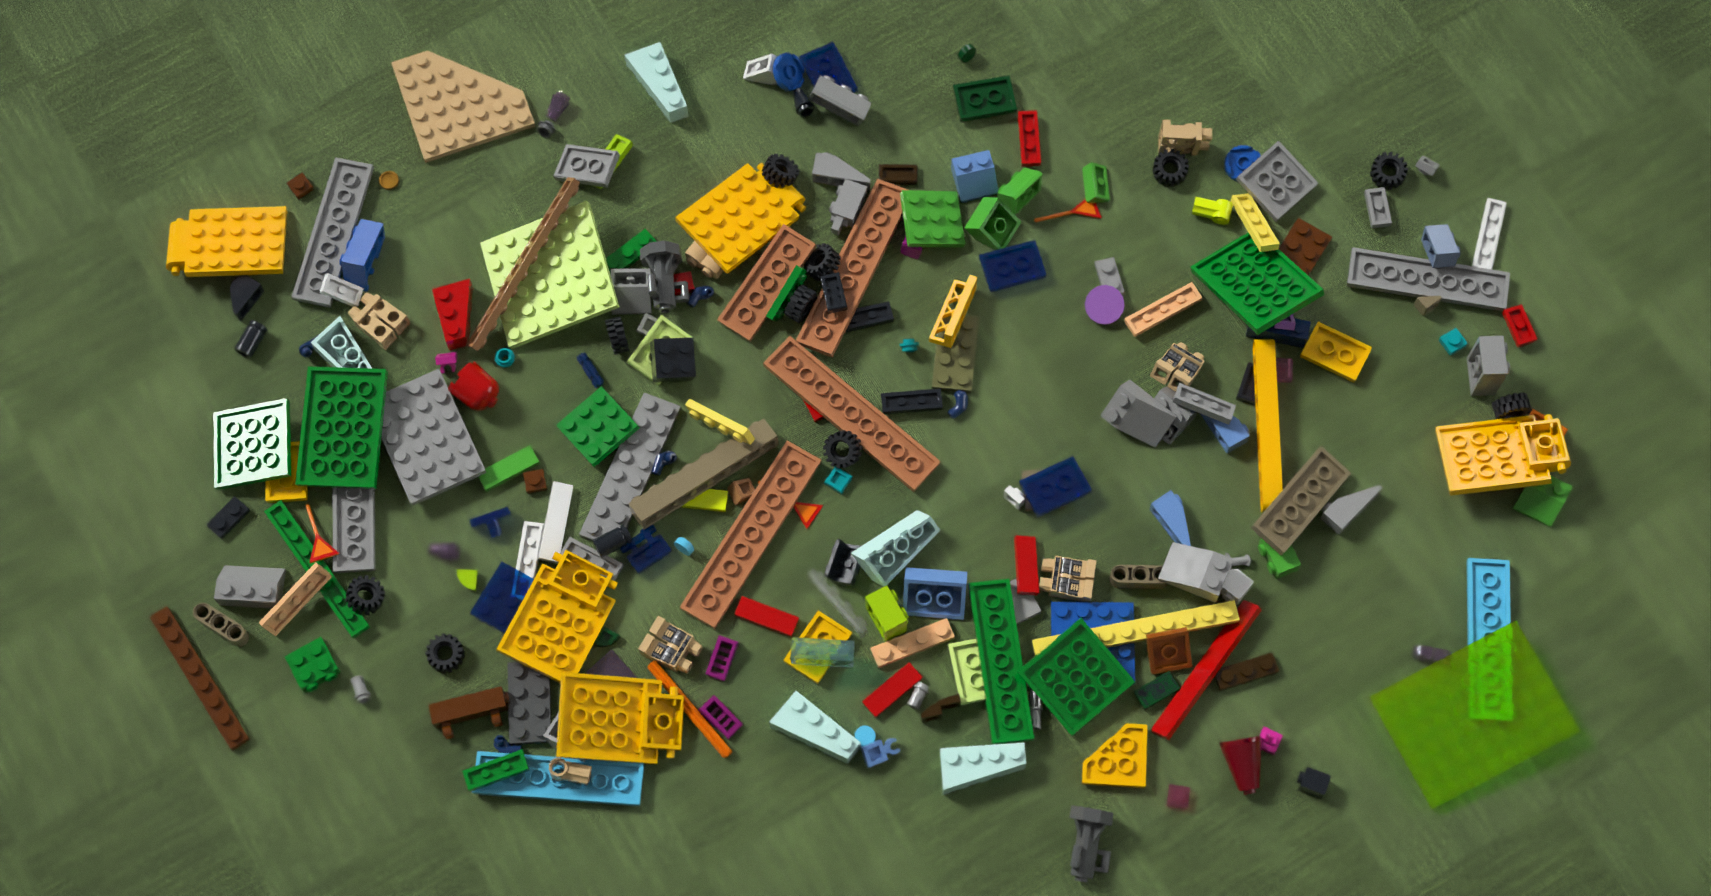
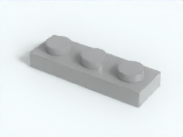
[1172,383,1236,425]
[560,537,623,581]

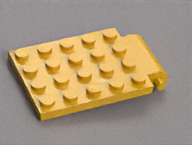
[675,163,806,274]
[166,206,287,277]
[1435,414,1571,496]
[496,550,618,683]
[556,672,684,764]

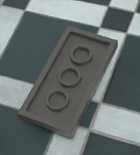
[507,662,551,745]

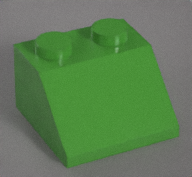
[997,168,1043,215]
[964,197,1021,253]
[1513,475,1573,527]

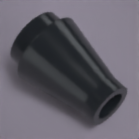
[792,88,814,117]

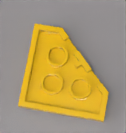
[1082,723,1147,788]

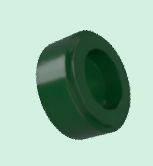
[958,44,977,63]

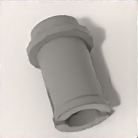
[350,675,371,704]
[907,682,929,710]

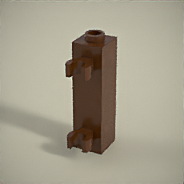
[428,686,511,740]

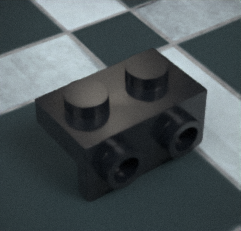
[825,539,861,587]

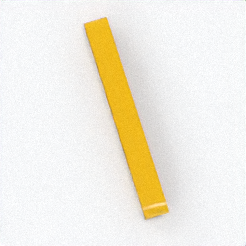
[1253,339,1283,513]

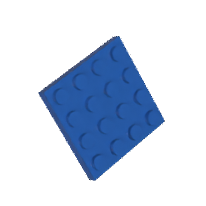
[1051,602,1135,685]

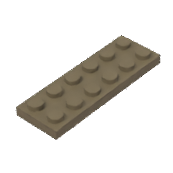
[1250,446,1351,555]

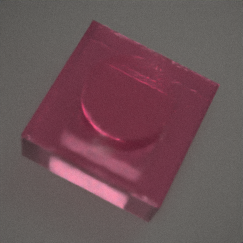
[1166,784,1190,809]

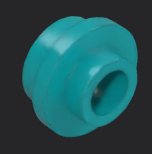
[899,339,919,352]
[495,348,515,368]

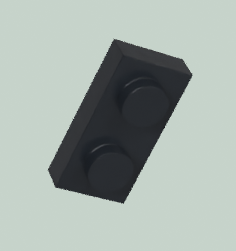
[206,496,250,540]

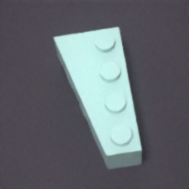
[624,42,689,122]
[311,316,372,369]
[851,510,940,587]
[769,691,861,764]
[940,743,1026,795]

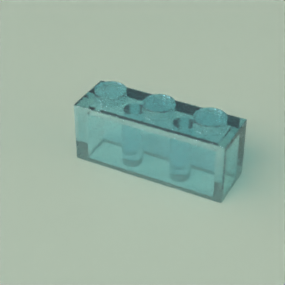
[791,637,855,668]

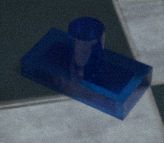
[469,506,511,538]

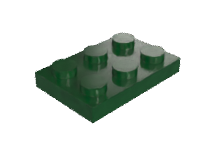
[953,75,1017,122]

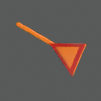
[1034,199,1101,222]
[758,481,824,529]
[305,503,339,563]

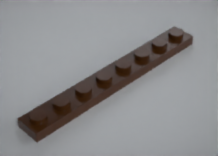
[149,606,250,751]

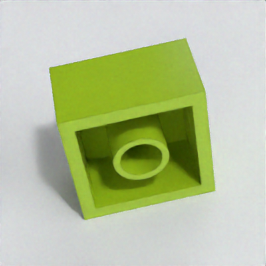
[865,585,909,642]

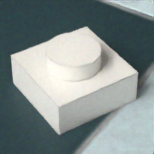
[1004,485,1025,510]

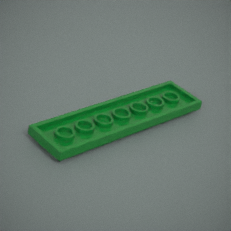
[968,578,1034,745]

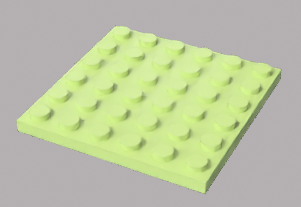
[480,201,620,349]

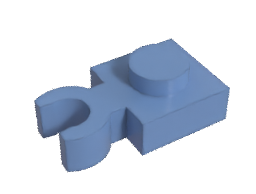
[860,738,900,767]

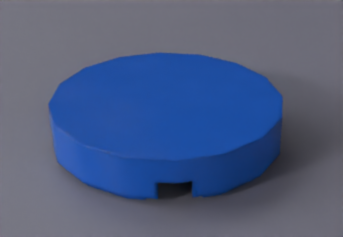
[773,52,805,91]
[1224,145,1261,182]

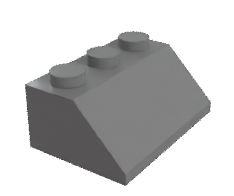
[808,75,871,126]
[214,565,286,609]

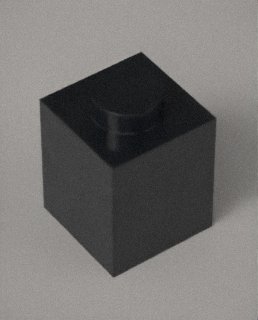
[1296,766,1331,799]

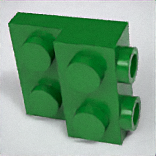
[284,637,341,693]

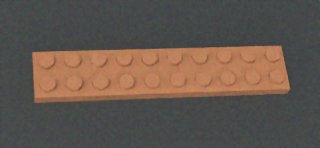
[796,179,907,357]
[763,336,941,492]
[680,441,822,629]

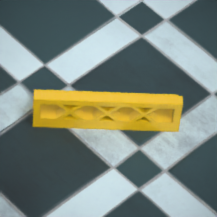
[929,275,977,348]

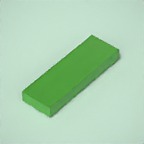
[478,445,540,492]

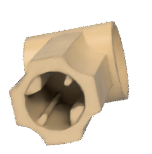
[549,758,592,785]

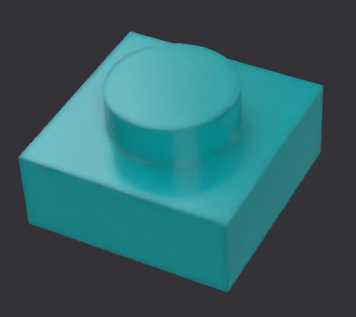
[1438,328,1468,356]

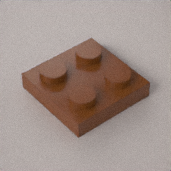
[1146,627,1192,674]

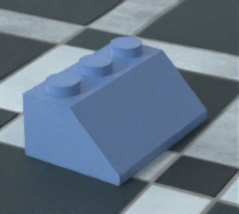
[903,567,967,620]

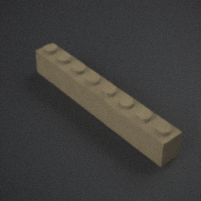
[628,419,779,530]

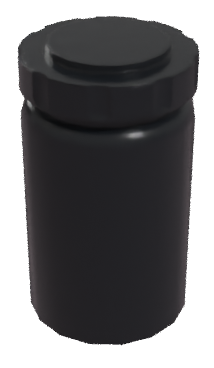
[234,320,268,359]
[592,524,632,558]

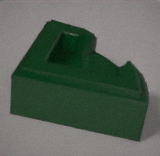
[593,626,621,647]

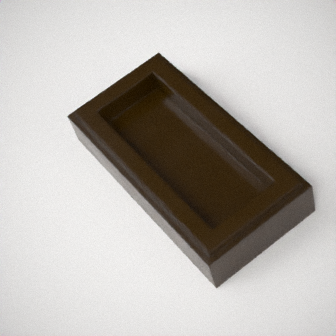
[879,164,918,185]

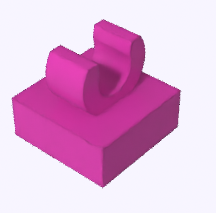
[435,352,458,373]
[1259,726,1283,755]

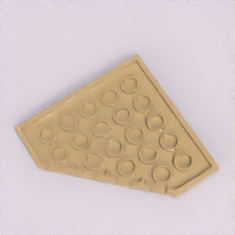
[391,51,535,163]

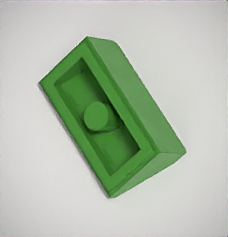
[1082,162,1110,203]

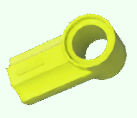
[1192,197,1233,225]

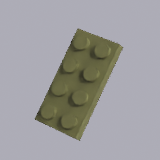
[932,316,979,393]

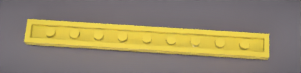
[1032,600,1240,656]

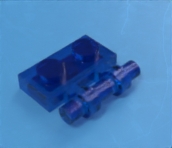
[620,524,672,575]

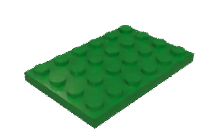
[1190,232,1324,335]
[295,366,388,489]

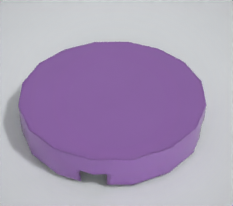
[1085,285,1125,325]

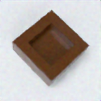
[286,172,314,200]
[523,469,547,494]

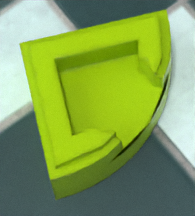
[457,569,478,592]

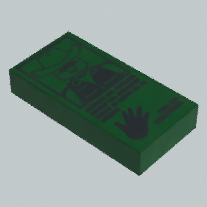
[1133,671,1180,711]

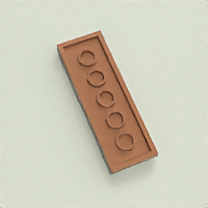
[717,224,817,342]

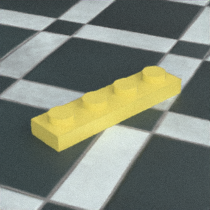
[1230,193,1280,252]
[685,399,755,445]

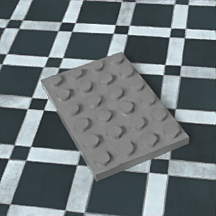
[381,369,487,506]

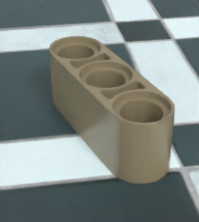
[1109,565,1167,589]
[193,603,249,647]

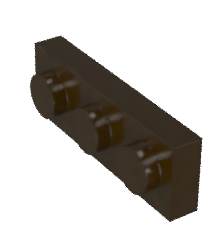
[1215,652,1279,691]

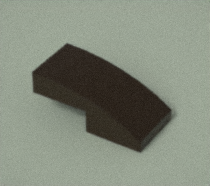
[921,694,961,723]

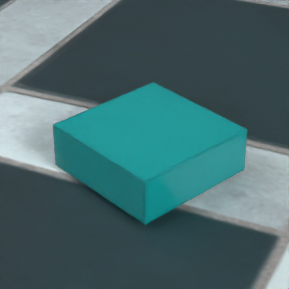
[824,466,852,494]

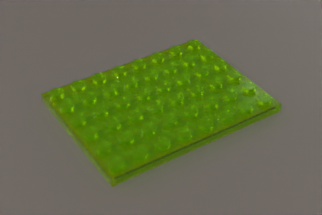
[1369,620,1580,810]

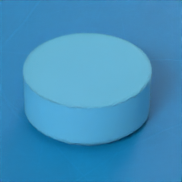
[674,537,694,556]
[855,726,875,747]

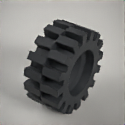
[1153,149,1189,187]
[1370,151,1408,190]
[762,153,800,188]
[803,243,841,281]
[785,285,817,323]
[605,316,629,355]
[1492,392,1532,419]
[823,430,863,468]
[345,575,385,615]
[425,633,465,673]

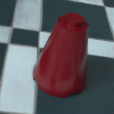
[1219,736,1262,795]

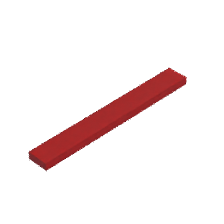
[1151,600,1262,741]

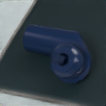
[686,286,714,308]
[299,335,318,358]
[947,390,968,420]
[651,451,677,476]
[494,735,522,753]

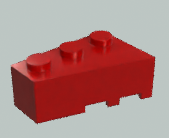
[432,278,474,350]

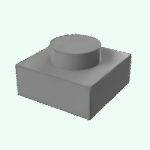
[1415,155,1440,176]
[636,313,658,336]

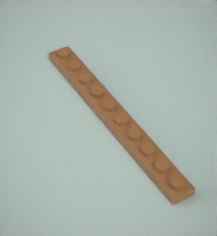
[466,177,580,351]

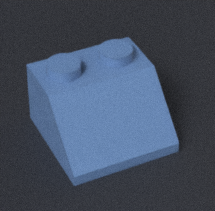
[951,150,998,203]

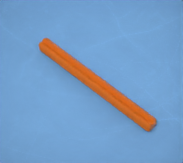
[647,660,732,759]

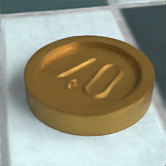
[379,171,399,190]

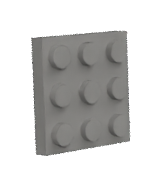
[1236,141,1318,222]

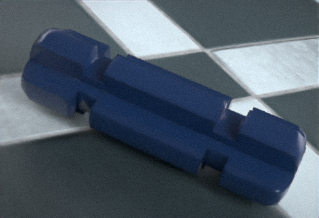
[577,352,604,388]

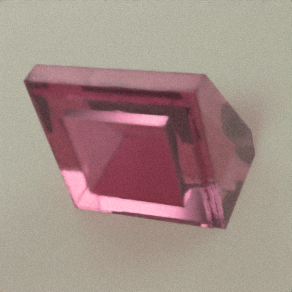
[1276,358,1293,383]

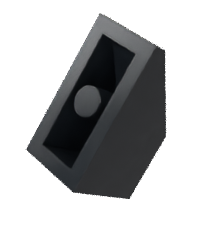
[230,275,265,322]

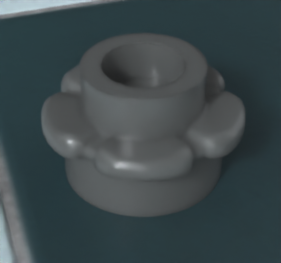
[537,120,556,138]

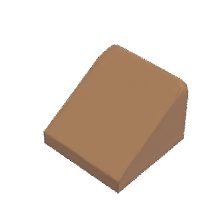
[727,478,755,505]

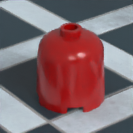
[448,361,499,411]

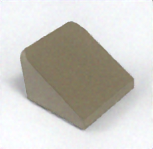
[1414,295,1442,316]

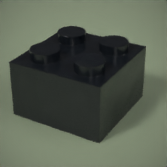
[650,337,696,383]

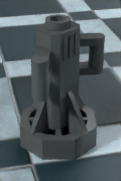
[640,241,689,313]
[1069,805,1114,882]

